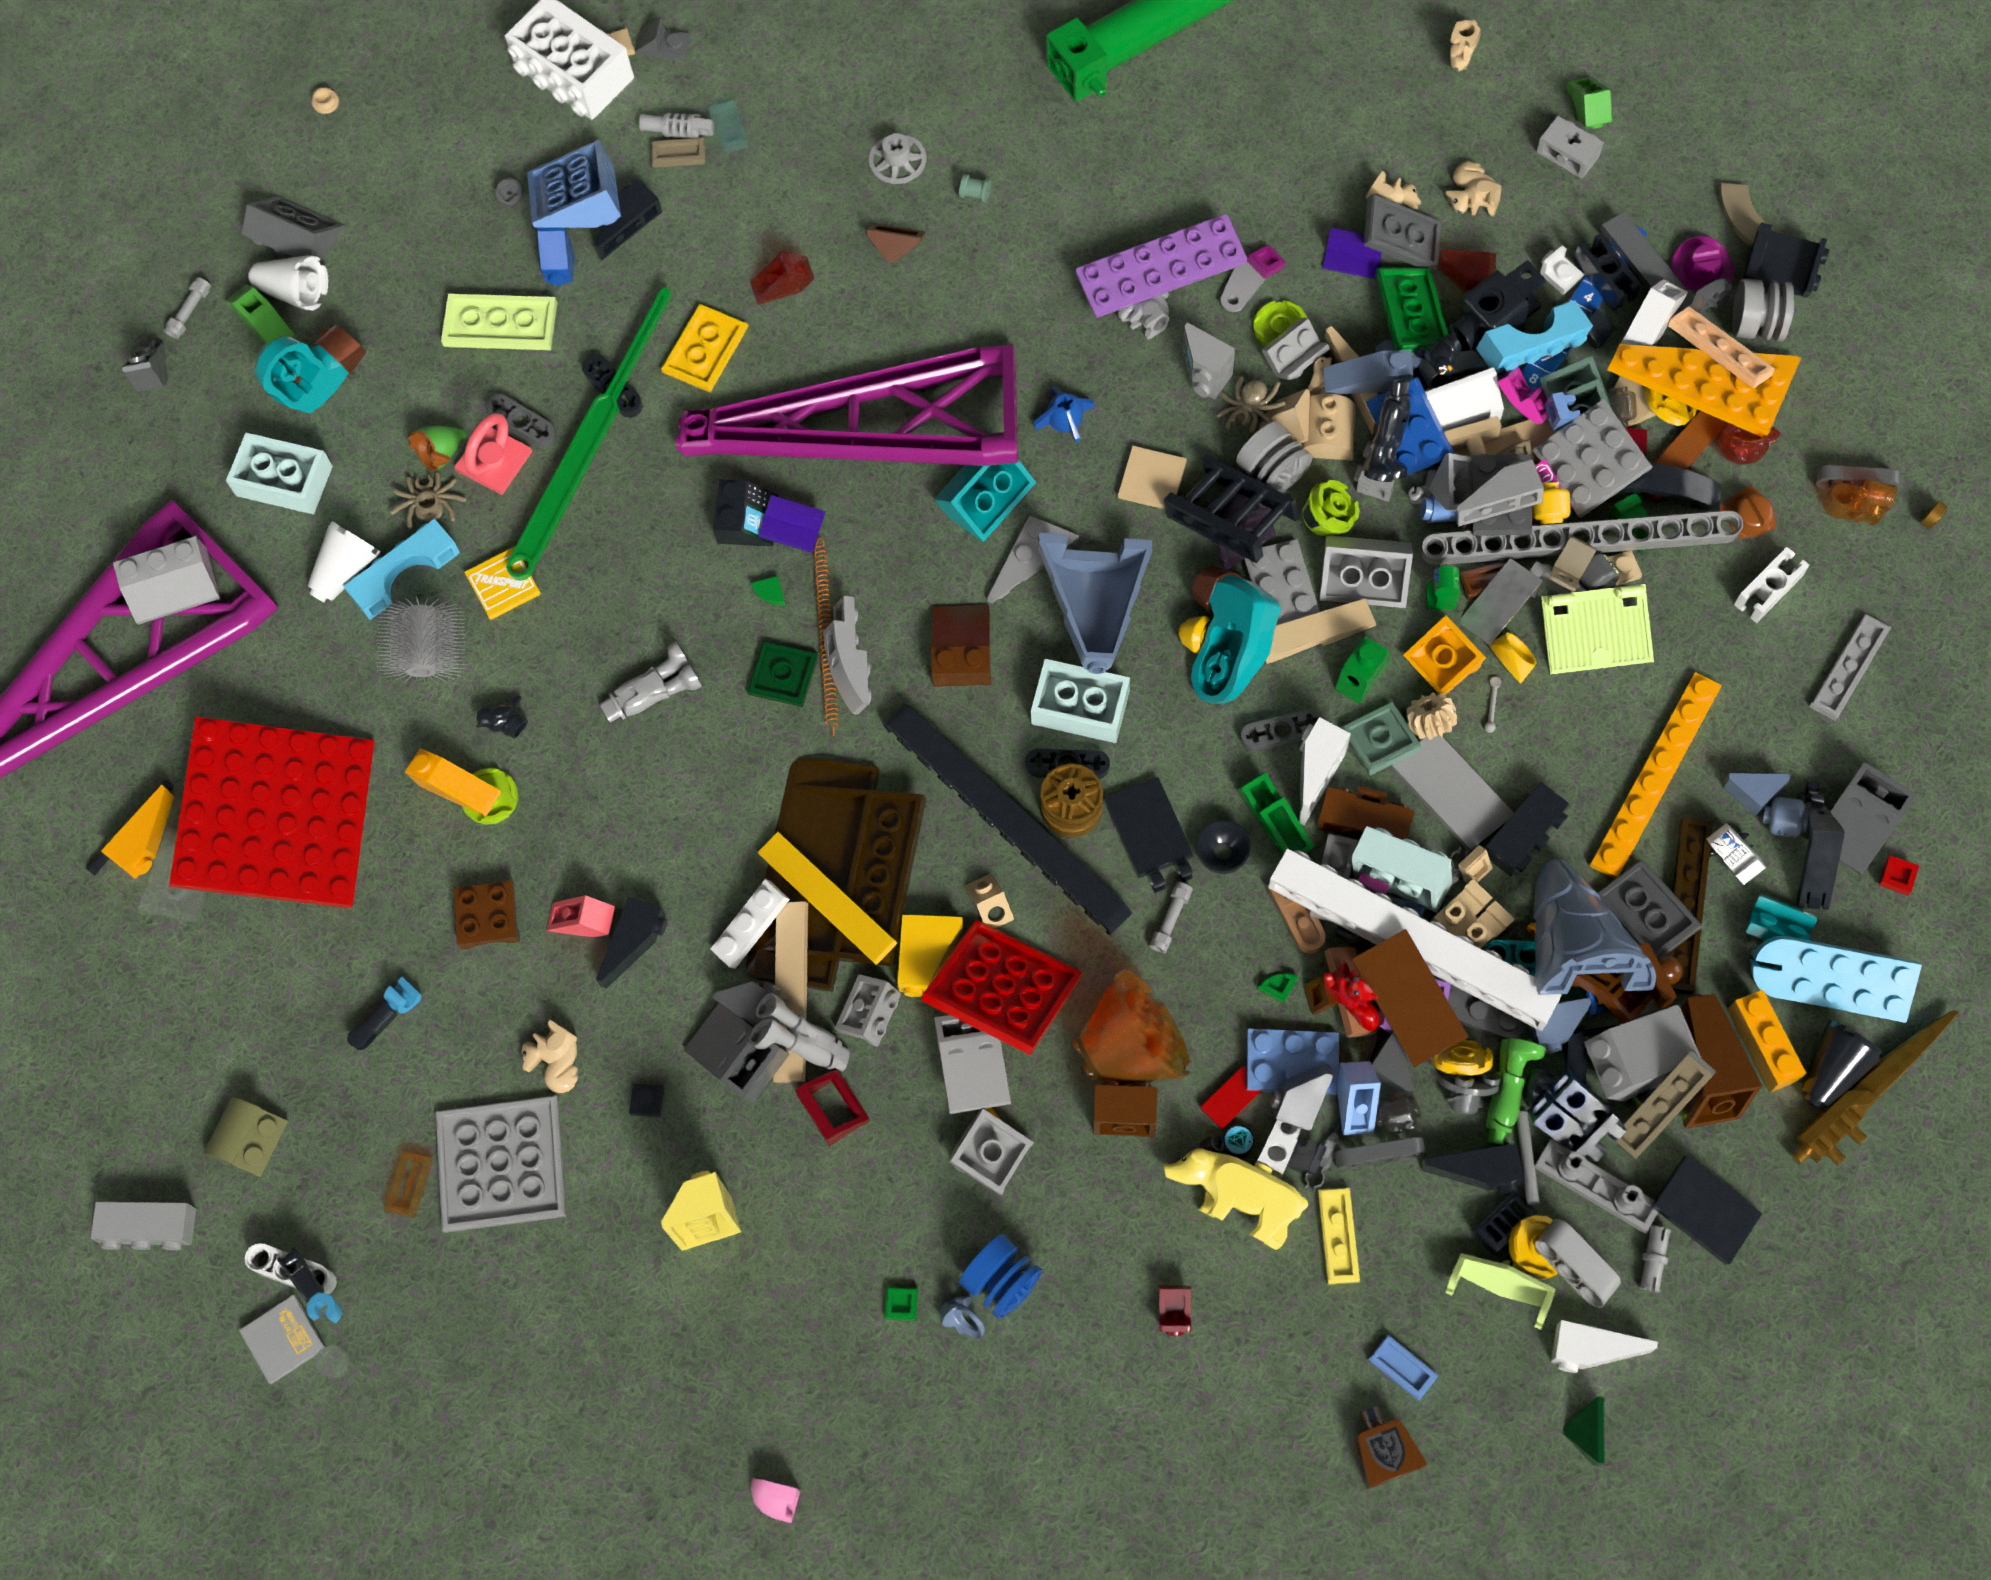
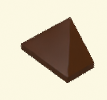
[867,224,925,263]

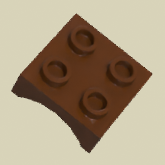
[454,881,520,950]

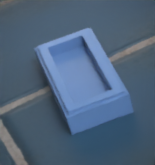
[1368,1334,1439,1401]

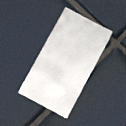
[1460,558,1543,645]

